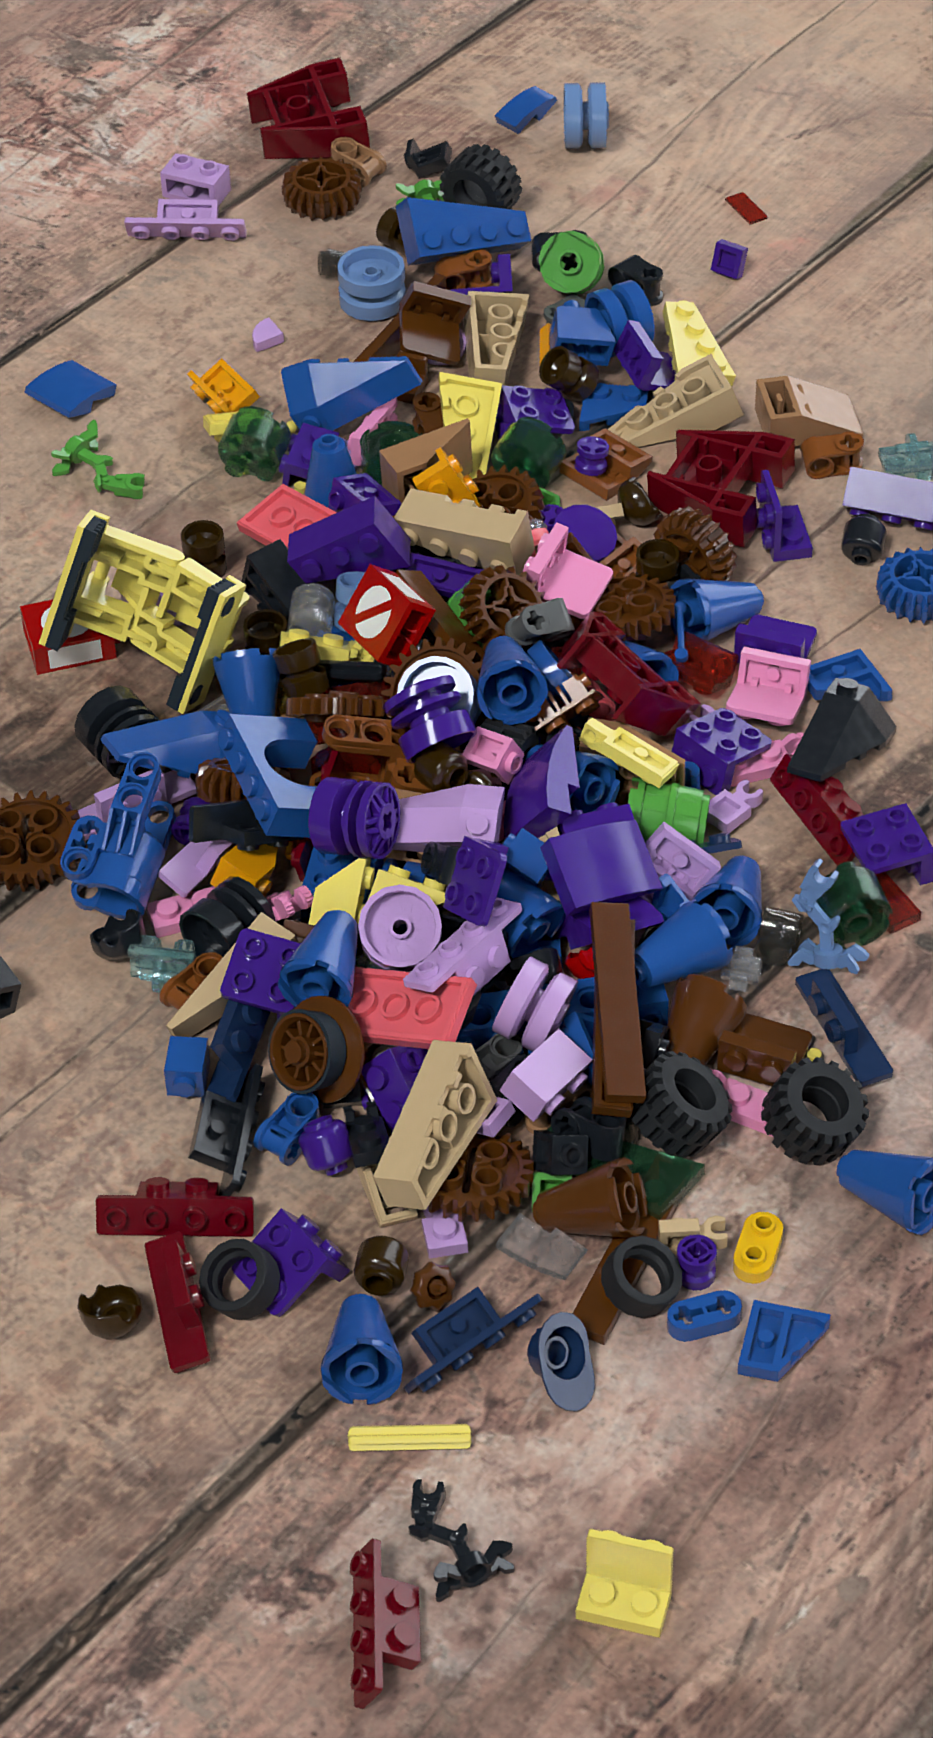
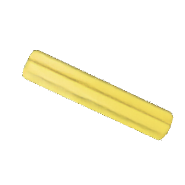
[348,1424,471,1451]

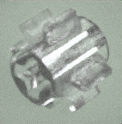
[720,946,762,992]

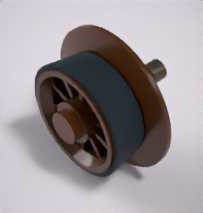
[268,995,364,1103]

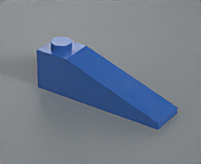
[281,356,422,431]
[101,710,231,779]

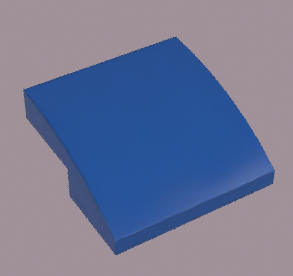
[24,360,117,418]

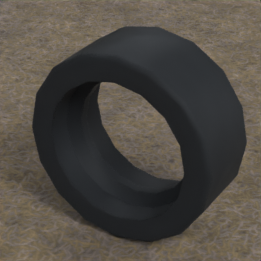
[601,1236,682,1318]
[199,1239,280,1320]

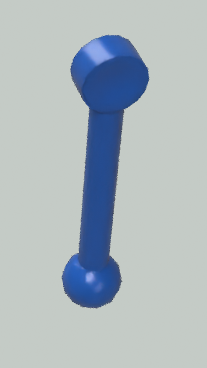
[674,601,689,663]

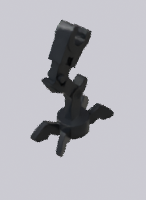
[408,1479,514,1602]

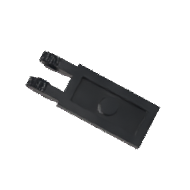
[343,1101,389,1168]

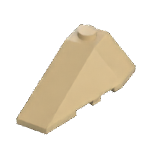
[608,354,744,447]
[166,912,299,1037]

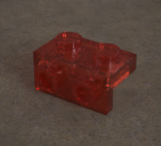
[664,631,738,695]

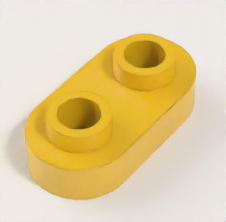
[733,1212,783,1284]

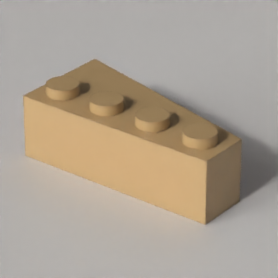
[373,1040,498,1210]

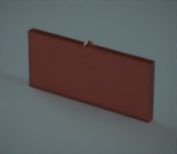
[725,192,768,225]

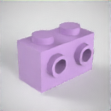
[160,153,231,205]
[500,1029,593,1122]

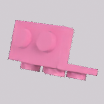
[523,522,613,619]
[725,647,811,726]

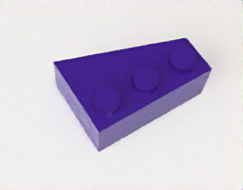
[287,496,411,583]

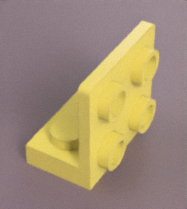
[576,1529,674,1638]

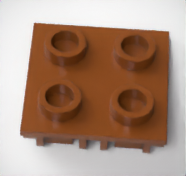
[530,672,604,736]

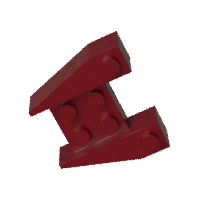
[247,57,370,159]
[647,430,795,547]
[557,612,701,736]

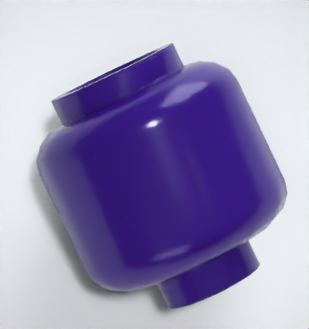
[298,1115,352,1176]

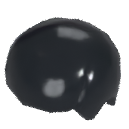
[90,909,145,961]

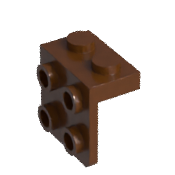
[399,281,471,365]
[717,1013,812,1086]

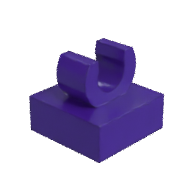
[711,239,748,279]

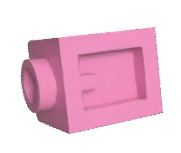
[462,726,524,784]

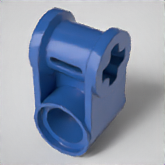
[253,1092,320,1166]

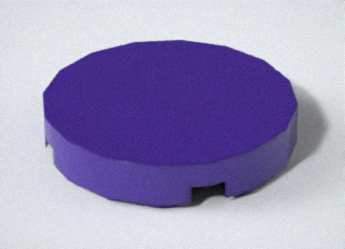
[551,505,617,563]

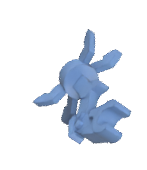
[788,859,870,974]

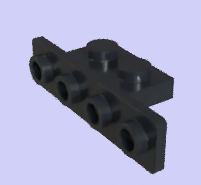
[189,799,304,851]
[188,1063,265,1196]

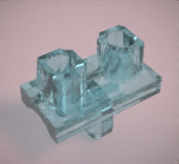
[878,433,933,480]
[128,935,196,993]

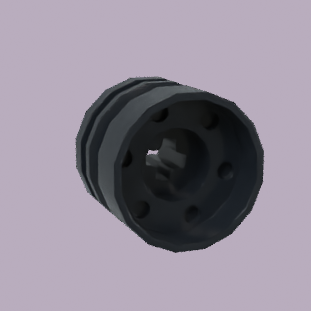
[74,685,160,779]
[179,876,278,958]

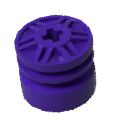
[383,675,477,764]
[308,777,401,859]

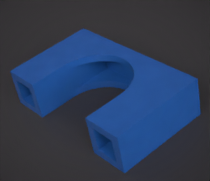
[218,714,317,838]

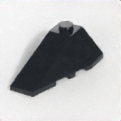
[787,678,897,782]

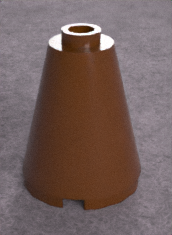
[666,974,747,1066]
[532,1158,647,1238]

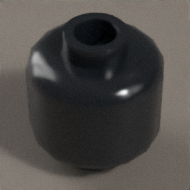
[841,514,887,565]

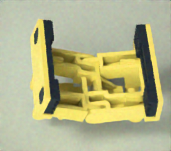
[39,510,249,714]

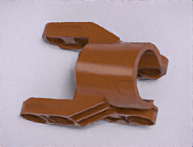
[308,715,461,794]

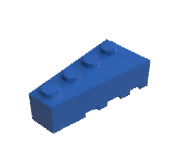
[395,197,532,266]

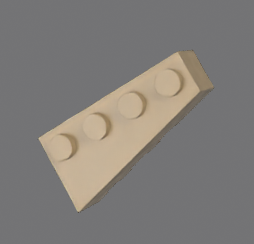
[464,291,530,386]
[394,488,535,575]

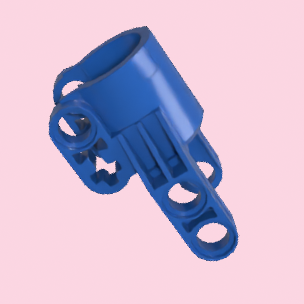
[60,752,176,919]

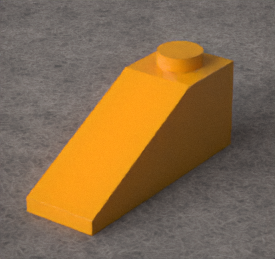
[210,844,278,897]

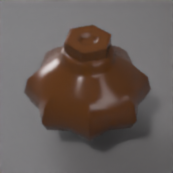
[410,1261,456,1312]

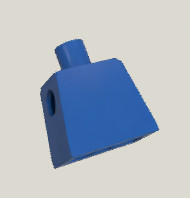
[550,300,616,366]

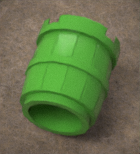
[539,231,605,294]
[628,777,711,844]

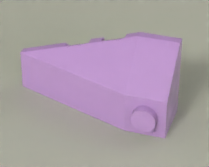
[392,784,505,852]

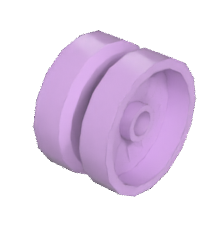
[358,884,442,972]
[492,956,579,1052]

